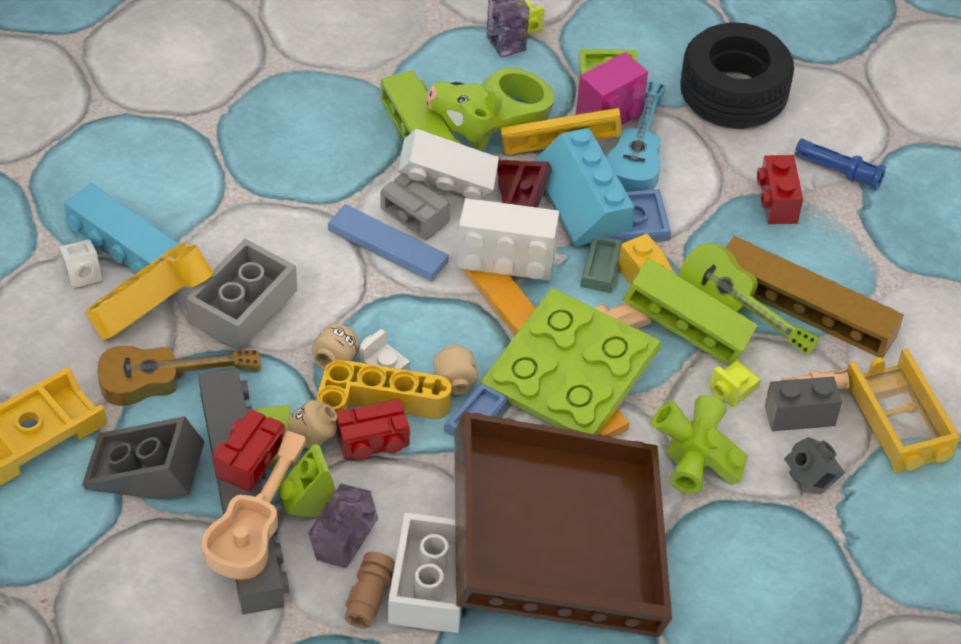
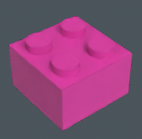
[576,52,648,125]

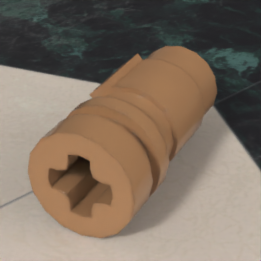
[344,551,395,628]

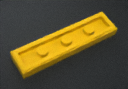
[501,108,622,155]

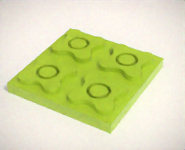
[480,288,661,435]

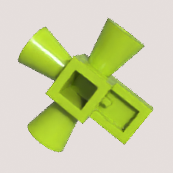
[651,395,748,494]

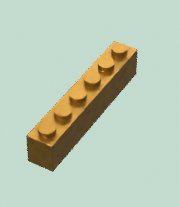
[726,236,904,358]

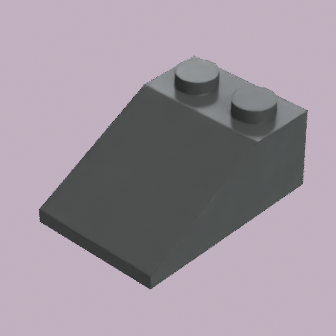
[82,416,204,500]

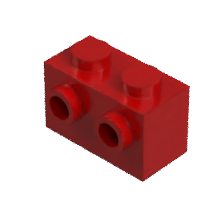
[757,155,803,224]

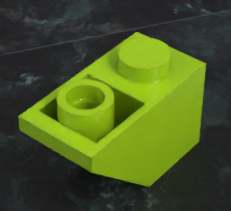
[278,444,338,519]

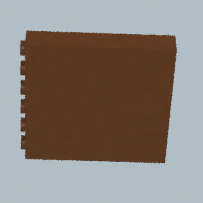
[454,412,672,637]

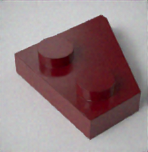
[497,160,552,208]

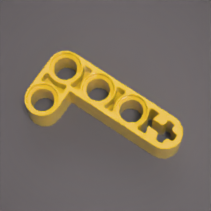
[84,243,214,340]
[317,360,451,419]

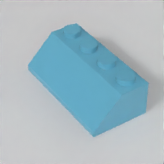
[534,127,634,247]

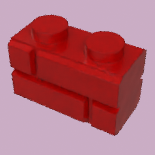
[336,399,410,460]
[212,409,285,492]

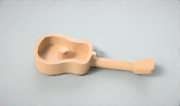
[202,431,306,580]

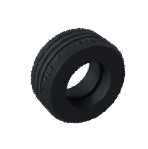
[680,22,794,129]

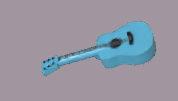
[606,82,666,192]

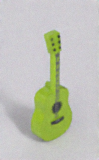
[679,242,820,354]

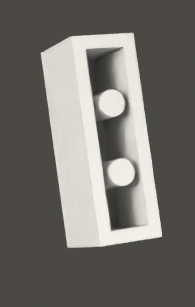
[398,129,499,200]

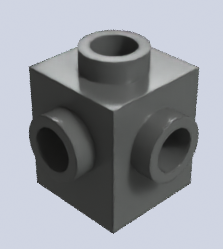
[784,437,845,494]

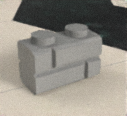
[380,173,451,240]

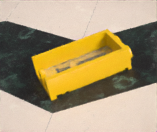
[847,348,960,473]

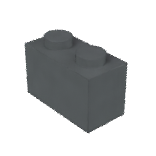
[765,376,842,431]

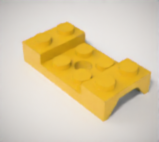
[0,367,107,486]

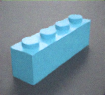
[64,183,179,274]

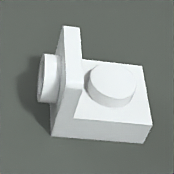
[59,239,102,288]
[360,329,410,370]

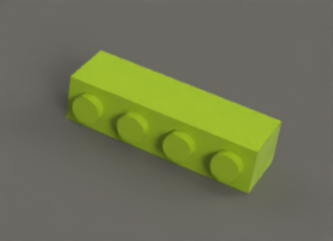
[381,70,461,144]
[622,258,757,366]

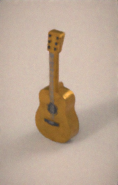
[97,346,261,406]

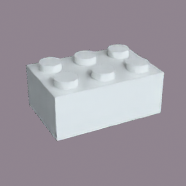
[457,198,559,281]
[388,513,463,633]

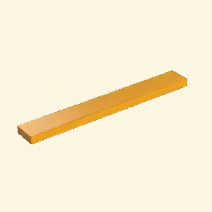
[462,269,629,437]

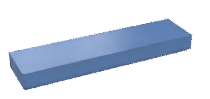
[328,204,449,282]

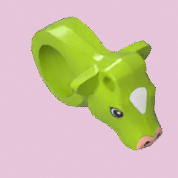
[426,67,555,151]

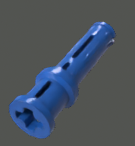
[794,138,886,190]

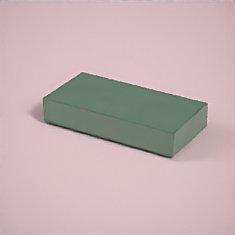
[580,237,623,293]

